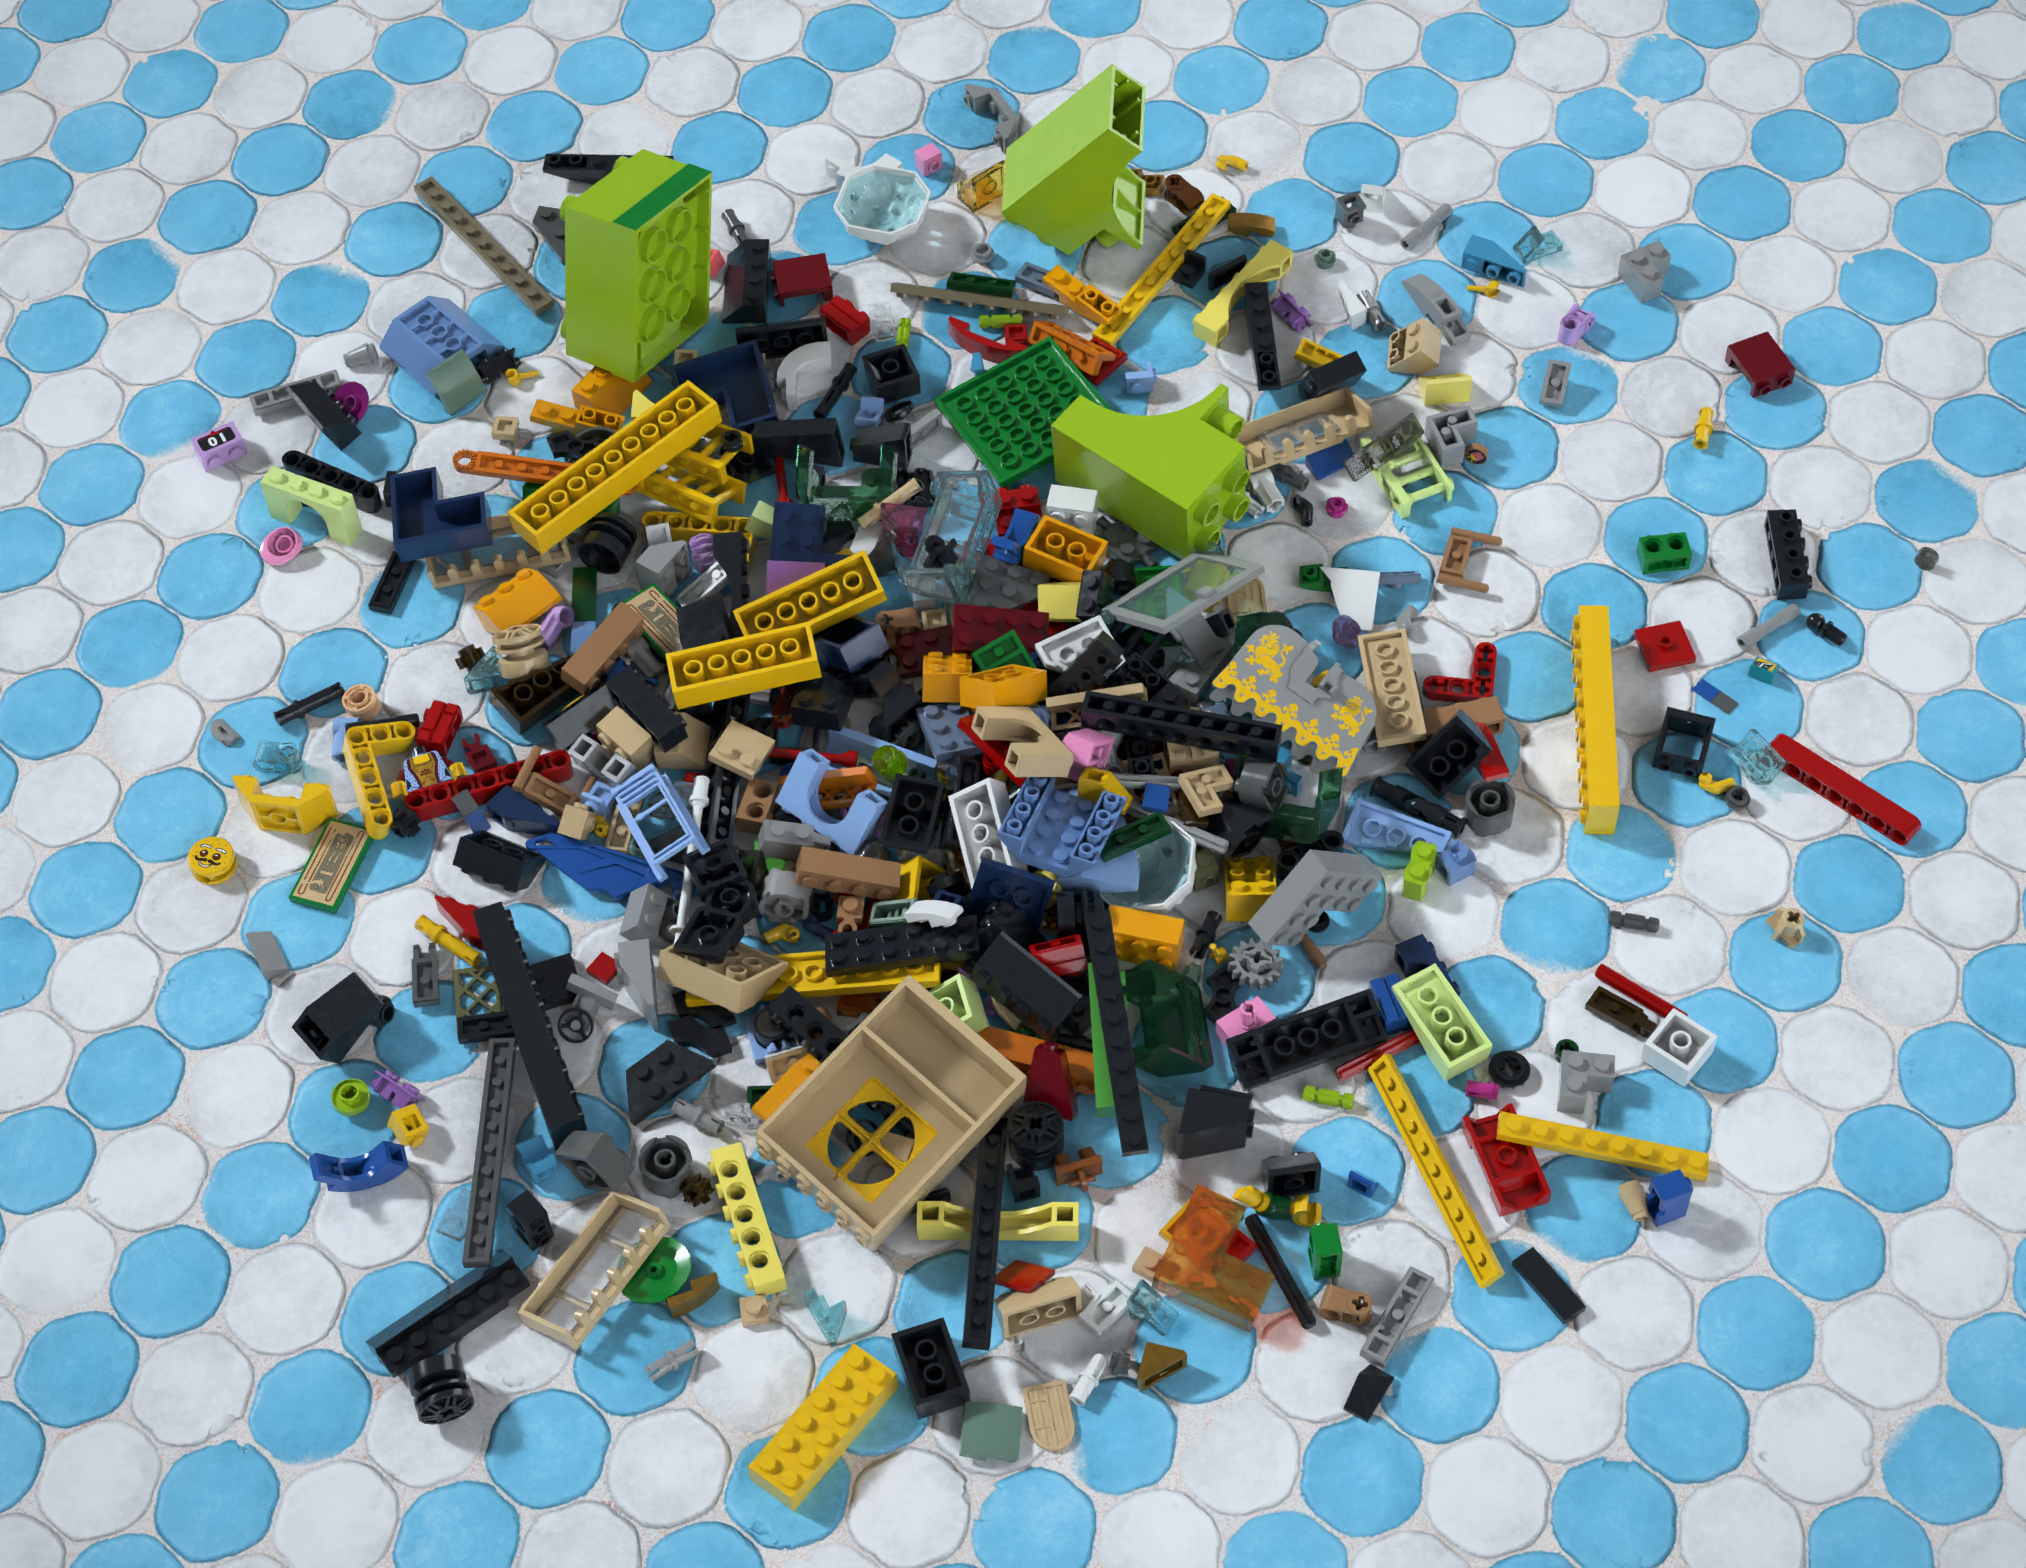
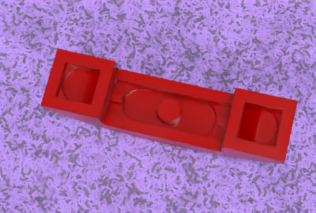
[948,316,1029,363]

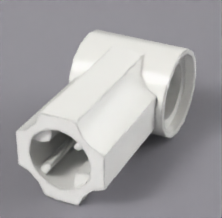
[1246,468,1285,513]

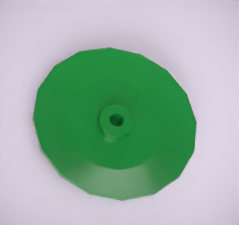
[617,1237,692,1304]

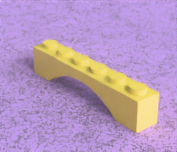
[1192,239,1293,347]
[916,1201,1079,1241]

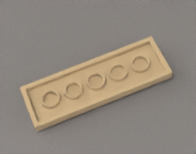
[1357,628,1427,748]

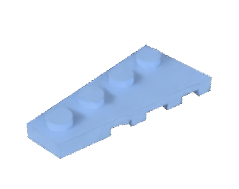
[1342,798,1452,856]

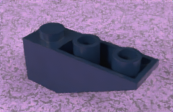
[486,785,560,836]

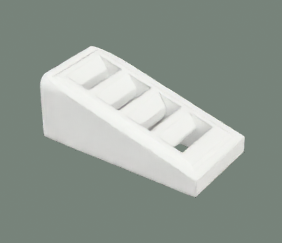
[1338,280,1367,330]

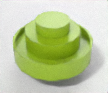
[331,1078,371,1116]

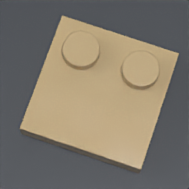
[708,720,775,781]

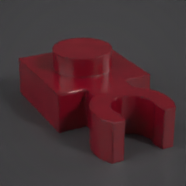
[462,734,498,773]

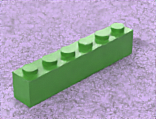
[1088,961,1128,1118]

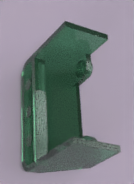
[795,444,898,521]
[1233,756,1343,844]

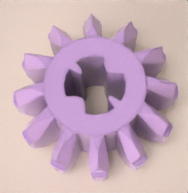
[689,533,716,574]

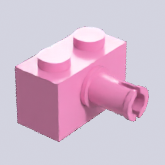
[1215,996,1276,1048]

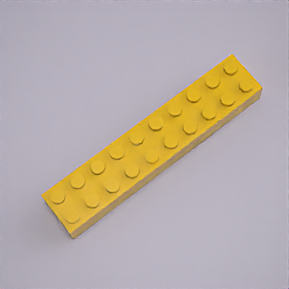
[507,380,722,554]
[1570,605,1620,835]

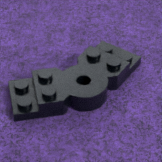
[674,837,759,963]

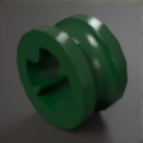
[1554,1039,1579,1063]

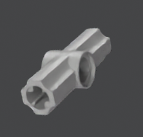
[619,636,665,679]

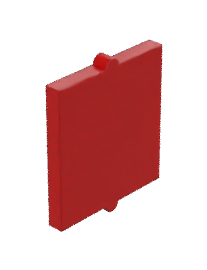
[995,1260,1055,1293]

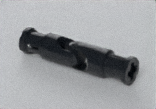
[1369,776,1467,839]

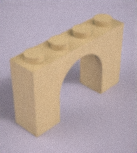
[971,706,1074,777]

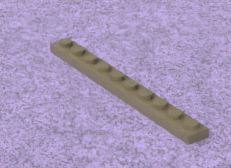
[414,176,555,316]

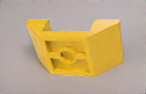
[232,775,338,835]

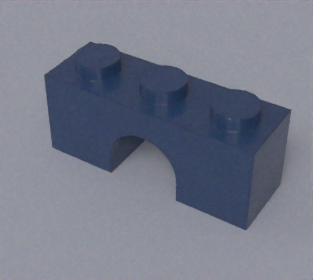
[1394,934,1461,996]

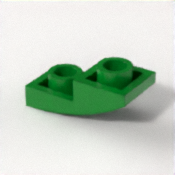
[1299,563,1349,592]

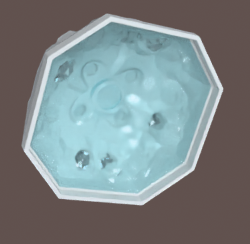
[833,164,931,245]
[1100,821,1197,915]

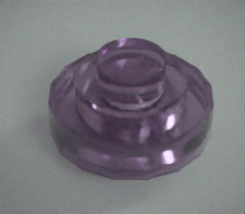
[1332,615,1362,650]

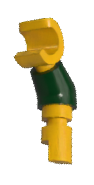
[1232,1186,1322,1227]

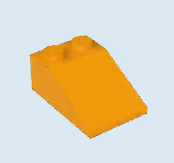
[751,1053,822,1122]

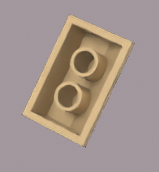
[994,1276,1082,1339]

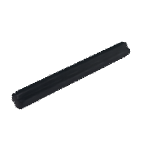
[1245,1213,1317,1330]

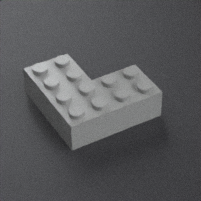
[1248,849,1383,947]

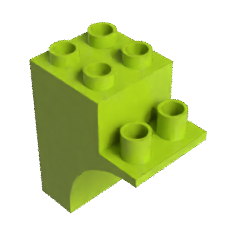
[1001,64,1146,255]
[1051,383,1250,560]

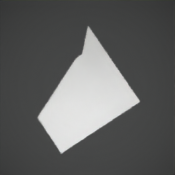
[1320,567,1380,631]

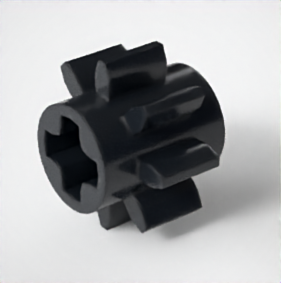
[390,808,421,838]

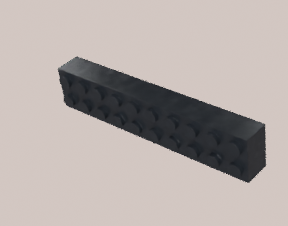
[472,901,588,1151]

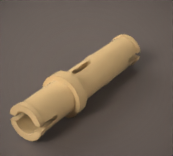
[857,478,922,531]

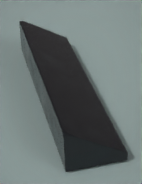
[939,754,981,851]

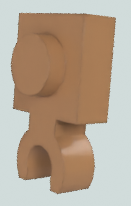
[836,896,865,933]

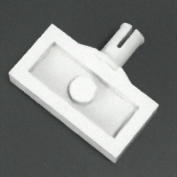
[1078,1280,1136,1337]

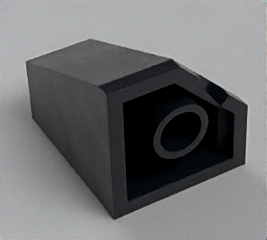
[1205,796,1278,860]

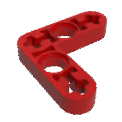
[1422,642,1497,703]

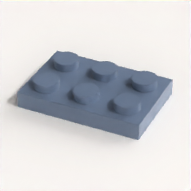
[916,702,984,762]

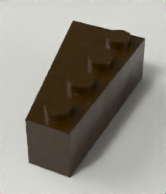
[489,654,579,735]

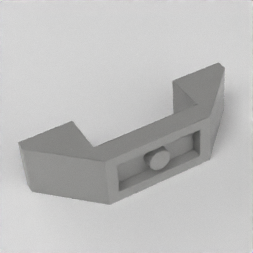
[963,84,1018,154]

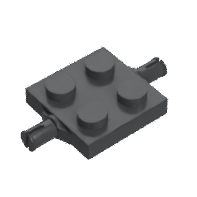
[1095,516,1160,567]

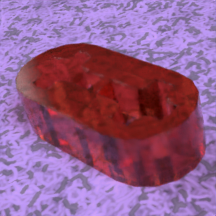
[771,685,797,729]

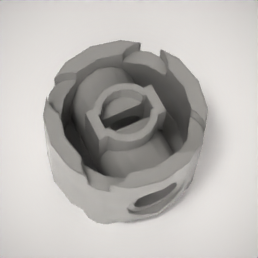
[759,868,813,926]

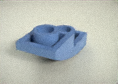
[570,621,597,655]

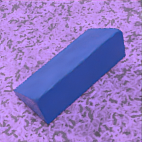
[1305,439,1357,481]

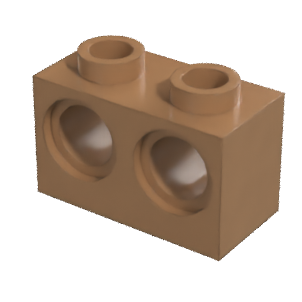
[735,778,781,835]

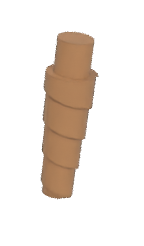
[1301,933,1327,971]

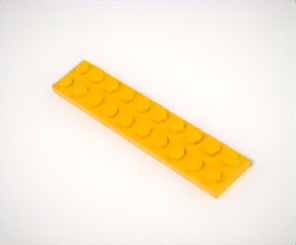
[685,951,941,1007]

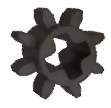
[455,644,487,673]
[679,1172,715,1207]

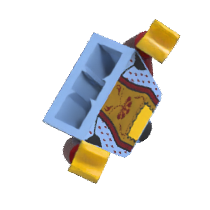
[391,746,467,798]

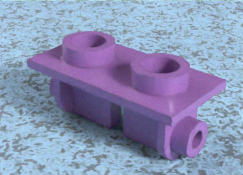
[1270,289,1313,332]
[371,1069,426,1109]

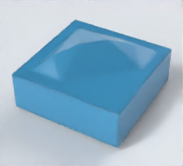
[970,352,984,376]

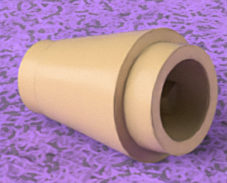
[1618,1180,1649,1222]

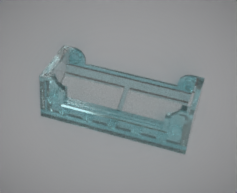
[898,470,1003,605]

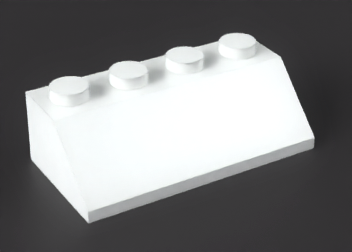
[948,778,1028,889]

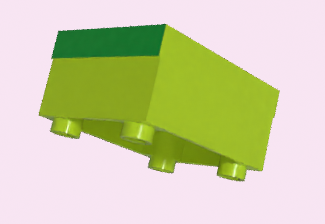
[560,149,712,383]

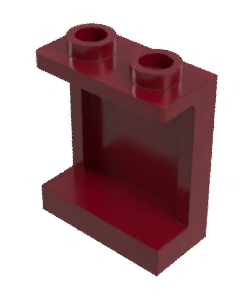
[770,253,833,308]
[1725,331,1795,398]

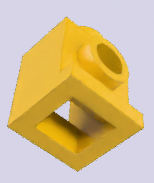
[387,1103,429,1148]

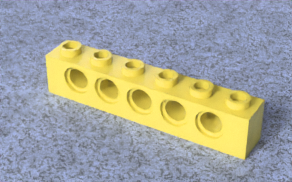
[707,1142,787,1296]

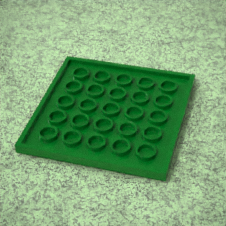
[933,336,1113,488]

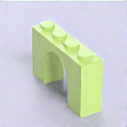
[260,466,363,546]

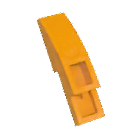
[1042,264,1123,325]
[530,399,625,437]

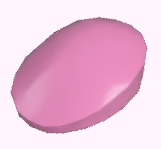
[260,527,303,566]

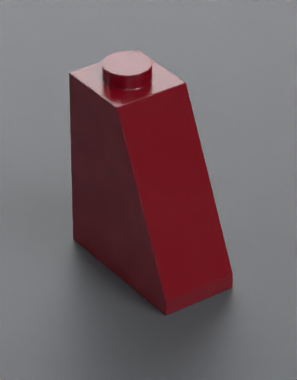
[1023,1041,1079,1121]

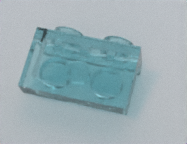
[1726,729,1787,785]

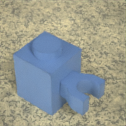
[1435,839,1477,886]

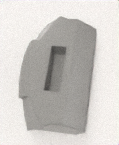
[210,719,241,747]

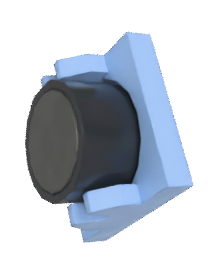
[744,1002,802,1065]

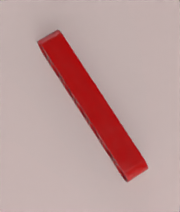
[1763,733,1922,846]
[405,750,573,822]

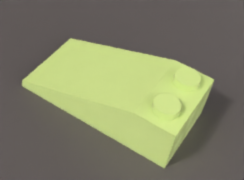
[1391,963,1493,1081]
[928,973,989,1033]

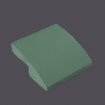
[426,349,486,415]
[959,1402,1023,1463]

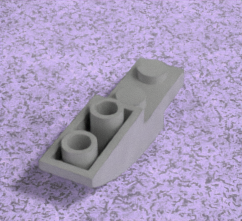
[1402,273,1472,347]

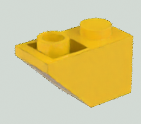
[1077,766,1133,815]

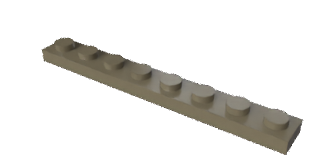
[890,282,1070,320]

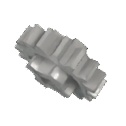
[1228,938,1284,991]

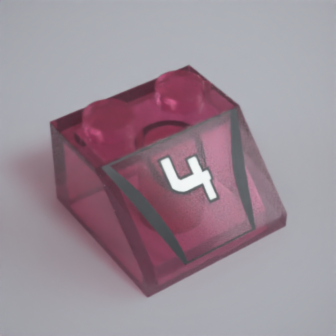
[880,502,929,560]

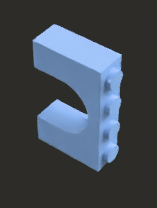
[775,748,889,855]

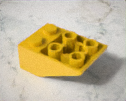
[1223,855,1277,922]

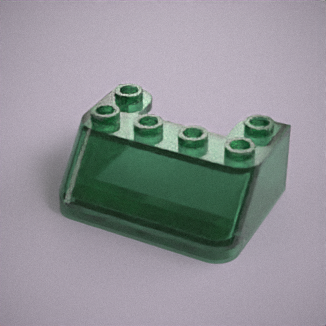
[1122,959,1214,1078]

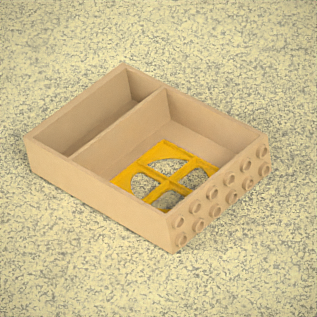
[755,975,1027,1252]

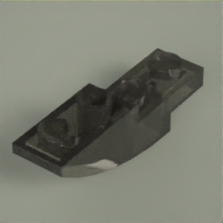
[1341,413,1425,482]

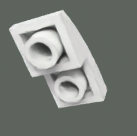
[903,900,964,928]

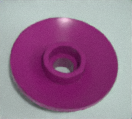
[333,381,369,422]

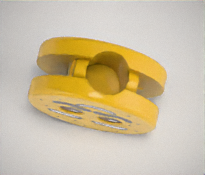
[188,836,237,885]

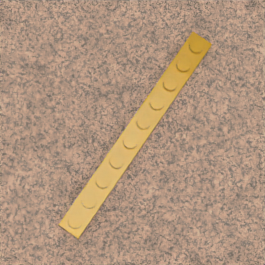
[1092,193,1231,346]
[1367,1054,1505,1289]

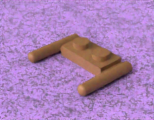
[1436,527,1502,593]
[512,745,598,816]

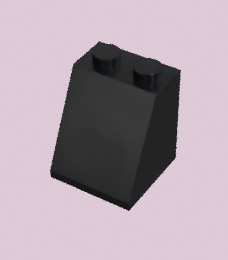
[1178,1088,1255,1160]

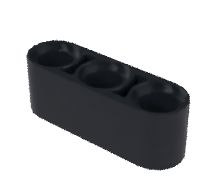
[1277,830,1344,881]

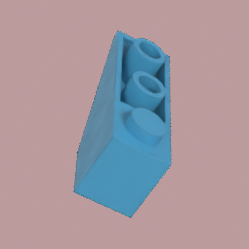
[1461,235,1527,288]

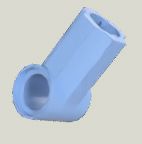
[331,718,361,764]

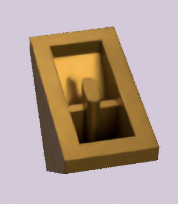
[1137,1342,1187,1392]

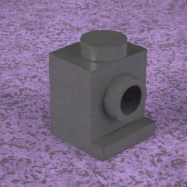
[1335,191,1366,228]

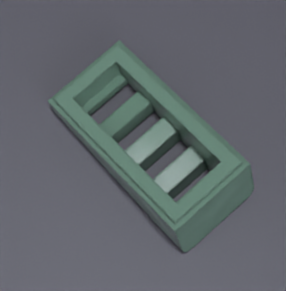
[869,898,919,928]

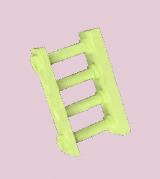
[1359,421,1454,519]

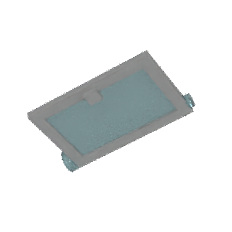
[1100,541,1265,634]

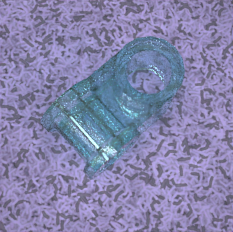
[253,741,304,774]

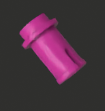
[1465,1080,1499,1102]

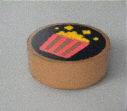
[1464,443,1489,465]

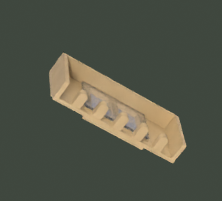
[1235,386,1374,474]

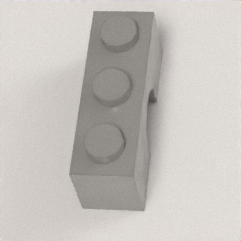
[567,733,639,788]

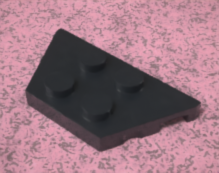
[626,1040,716,1126]

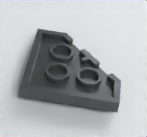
[532,206,565,266]
[967,554,1050,610]

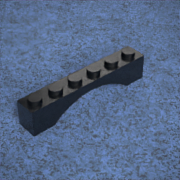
[713,531,750,638]

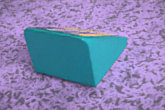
[1748,656,1780,684]

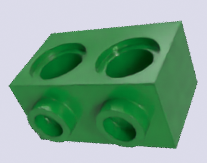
[1636,532,1692,574]
[1307,1222,1343,1280]

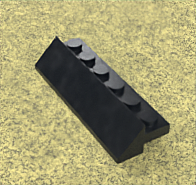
[1226,988,1388,1092]
[366,1250,530,1378]

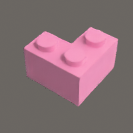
[1062,728,1114,782]

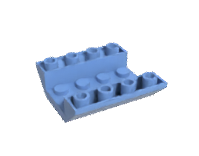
[379,296,506,397]
[997,777,1127,877]

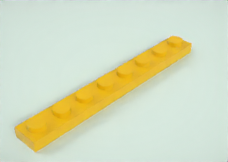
[1496,1111,1709,1182]

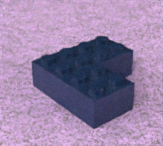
[669,339,780,434]
[390,467,493,563]
[770,501,852,568]
[782,615,890,690]

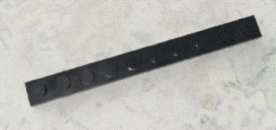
[1084,910,1149,1157]
[962,1117,1008,1351]

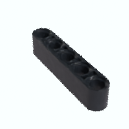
[282,450,383,513]

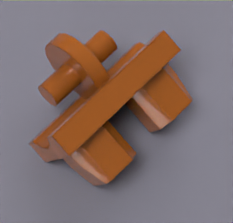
[1055,1146,1103,1192]

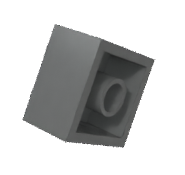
[554,1130,635,1192]

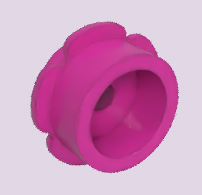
[1325,497,1348,518]

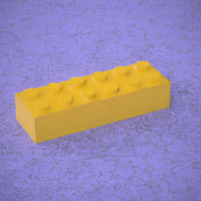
[733,549,888,636]
[665,622,822,709]
[748,1344,898,1511]

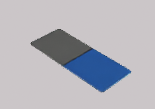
[1692,679,1739,714]
[452,789,491,833]

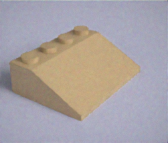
[657,942,788,1013]

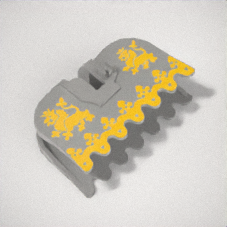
[1209,625,1377,790]

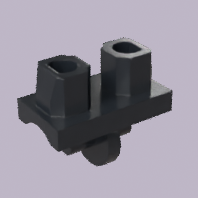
[922,535,959,577]

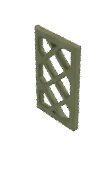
[453,965,502,1036]

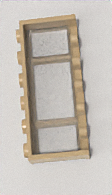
[426,514,572,589]
[517,1191,671,1351]

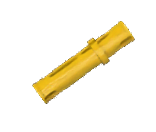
[414,915,483,967]

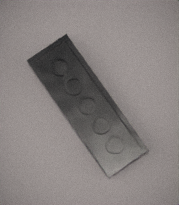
[825,915,980,978]

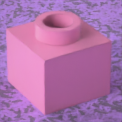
[914,142,943,177]

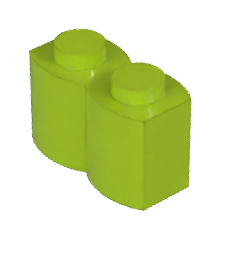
[1402,841,1437,902]

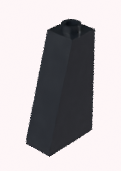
[750,417,845,467]

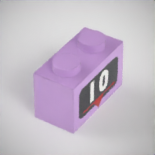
[190,421,248,472]

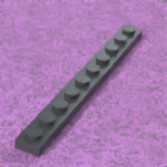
[462,1038,517,1268]

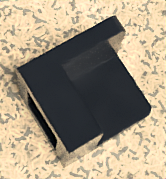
[1205,608,1238,638]
[1006,1163,1041,1203]

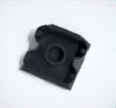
[713,445,776,485]
[882,467,942,514]

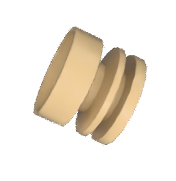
[492,624,551,679]

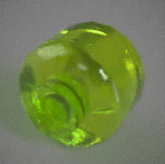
[871,745,908,780]

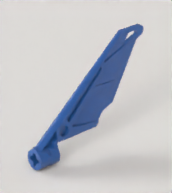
[525,832,699,902]

